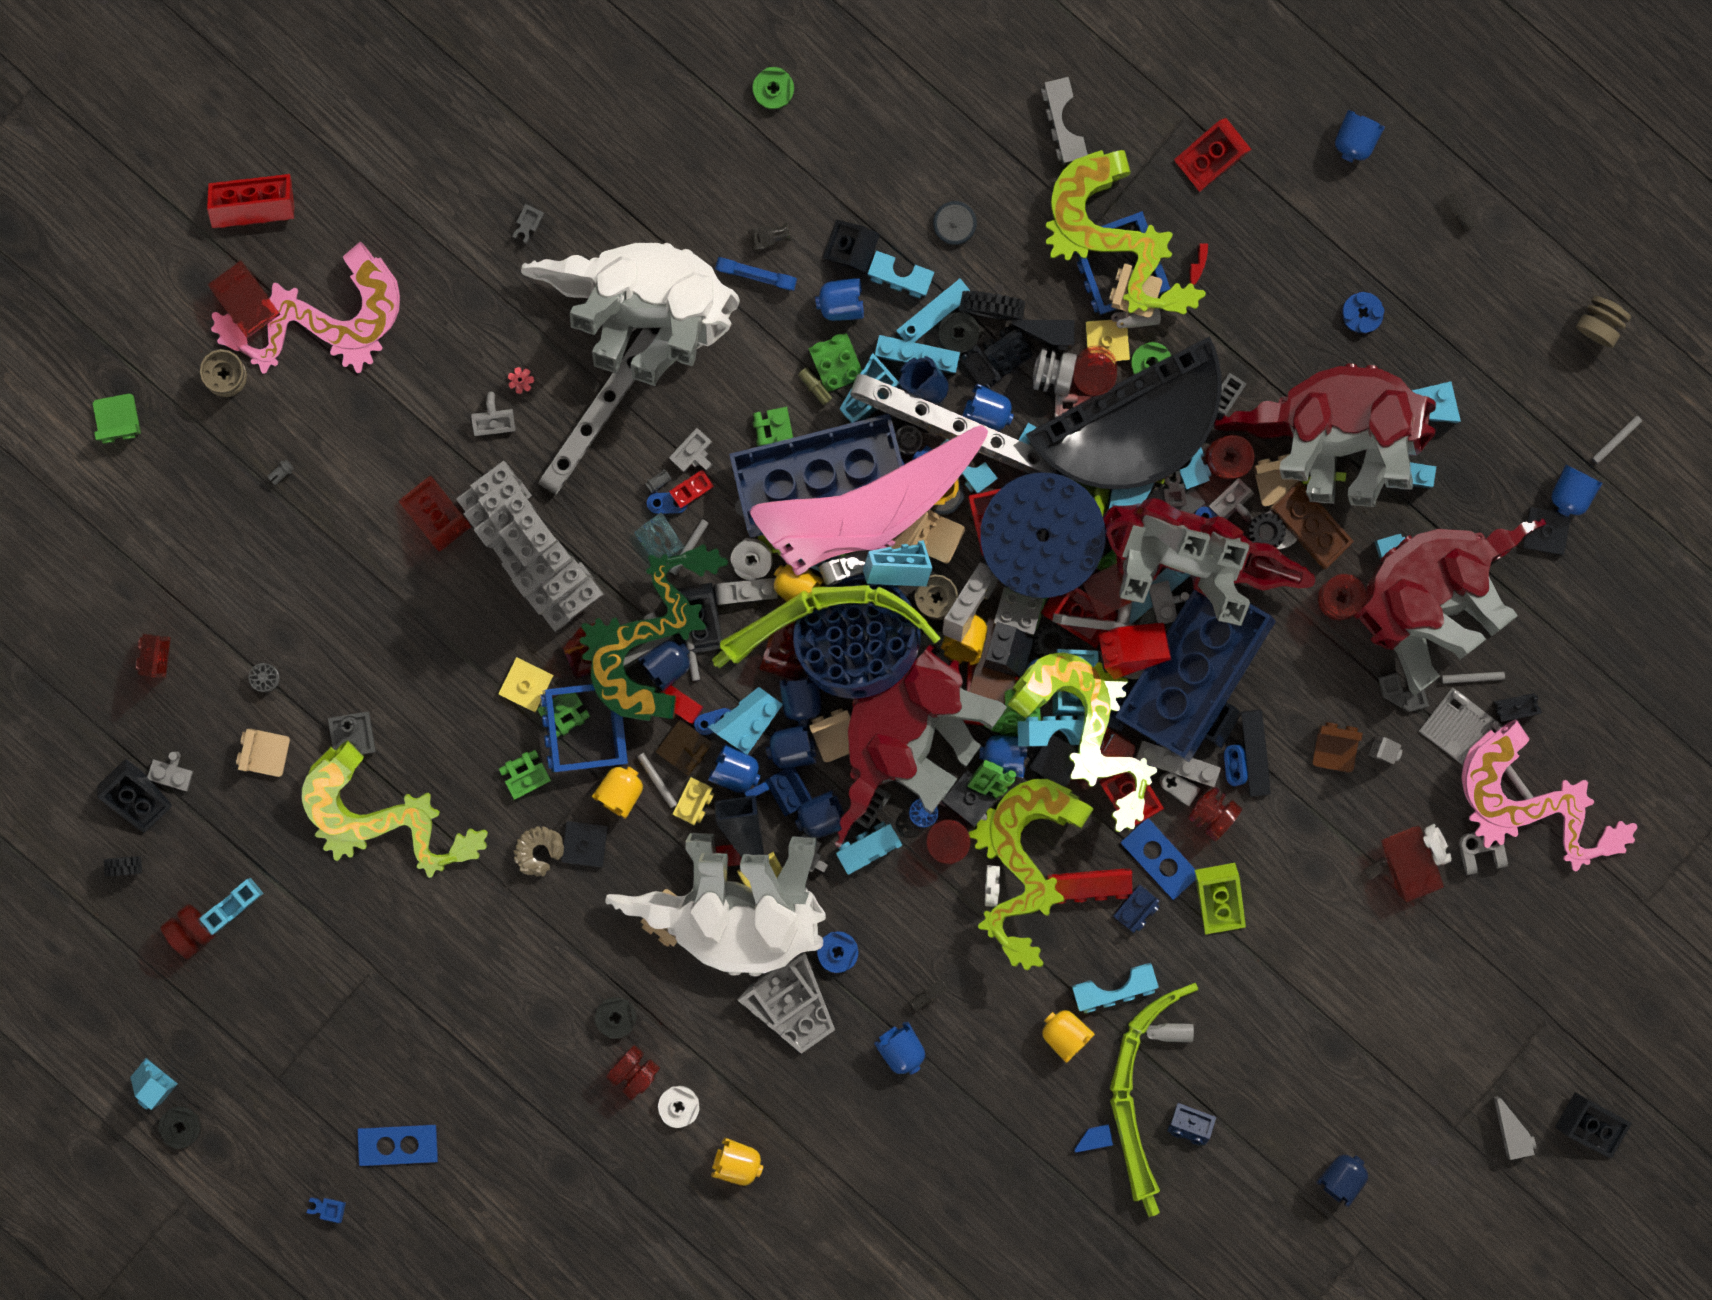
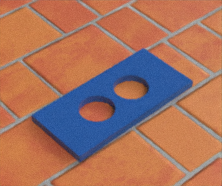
[1120,818,1196,900]
[358,1125,438,1166]

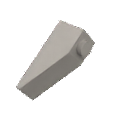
[1368,736,1403,764]
[1494,1096,1536,1160]

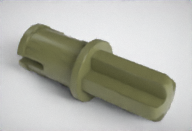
[798,367,832,405]

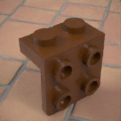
[1312,722,1363,772]

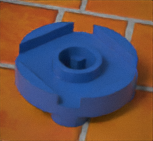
[1342,292,1384,333]
[817,931,858,973]

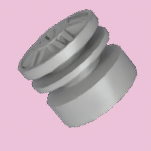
[1032,347,1077,396]

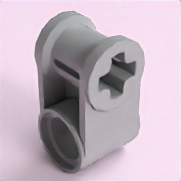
[1159,772,1200,806]

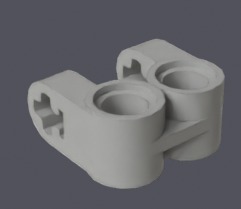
[1459,832,1508,875]

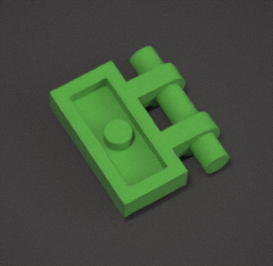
[752,407,793,446]
[537,693,591,737]
[499,750,552,800]
[967,760,1016,798]

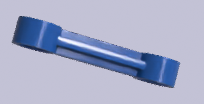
[715,257,797,291]

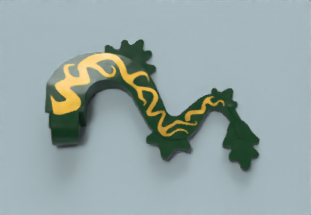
[580,544,728,721]

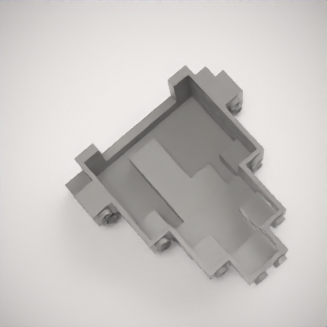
[456,461,604,632]

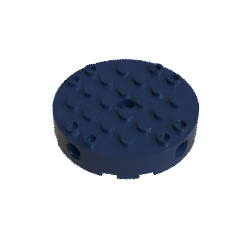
[980,473,1106,598]
[794,575,921,699]

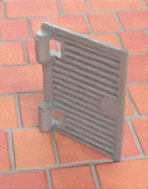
[1419,687,1503,765]

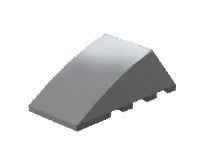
[737,952,835,1054]

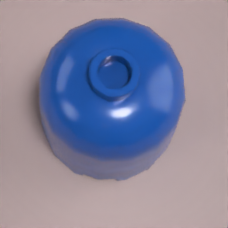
[1335,110,1385,163]
[815,278,864,321]
[962,384,1014,432]
[1551,465,1603,517]
[979,735,1027,778]
[708,744,761,793]
[874,1022,925,1075]

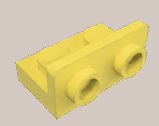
[673,777,714,825]

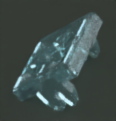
[634,512,685,558]

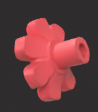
[508,367,534,394]

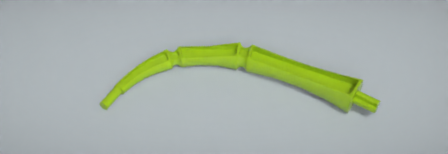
[712,585,941,669]
[1109,983,1198,1217]

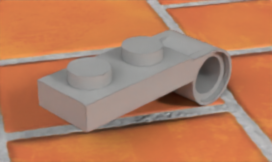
[819,550,872,586]
[714,578,778,605]

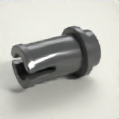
[267,460,294,485]
[645,469,672,493]

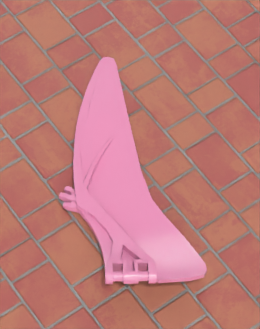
[750,425,988,575]

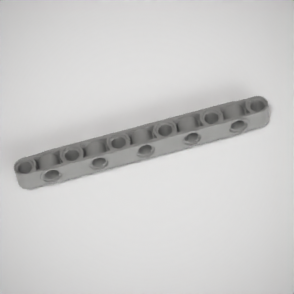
[538,328,657,495]
[850,374,1059,474]

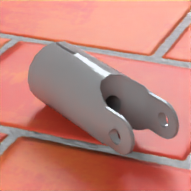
[1111,308,1161,328]
[1146,1023,1194,1042]

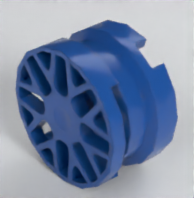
[909,799,938,827]

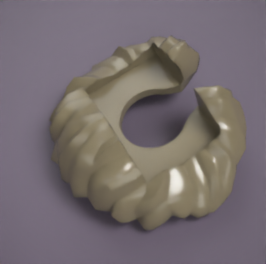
[514,826,564,877]

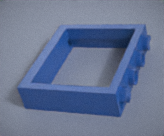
[1073,211,1170,316]
[540,684,628,772]

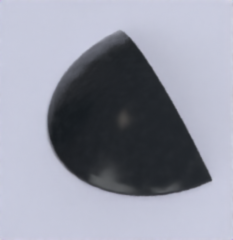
[1026,336,1222,489]

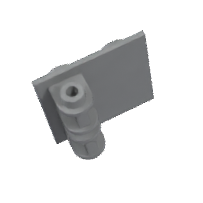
[994,587,1043,635]

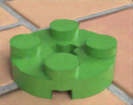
[753,67,794,109]
[1131,342,1170,374]

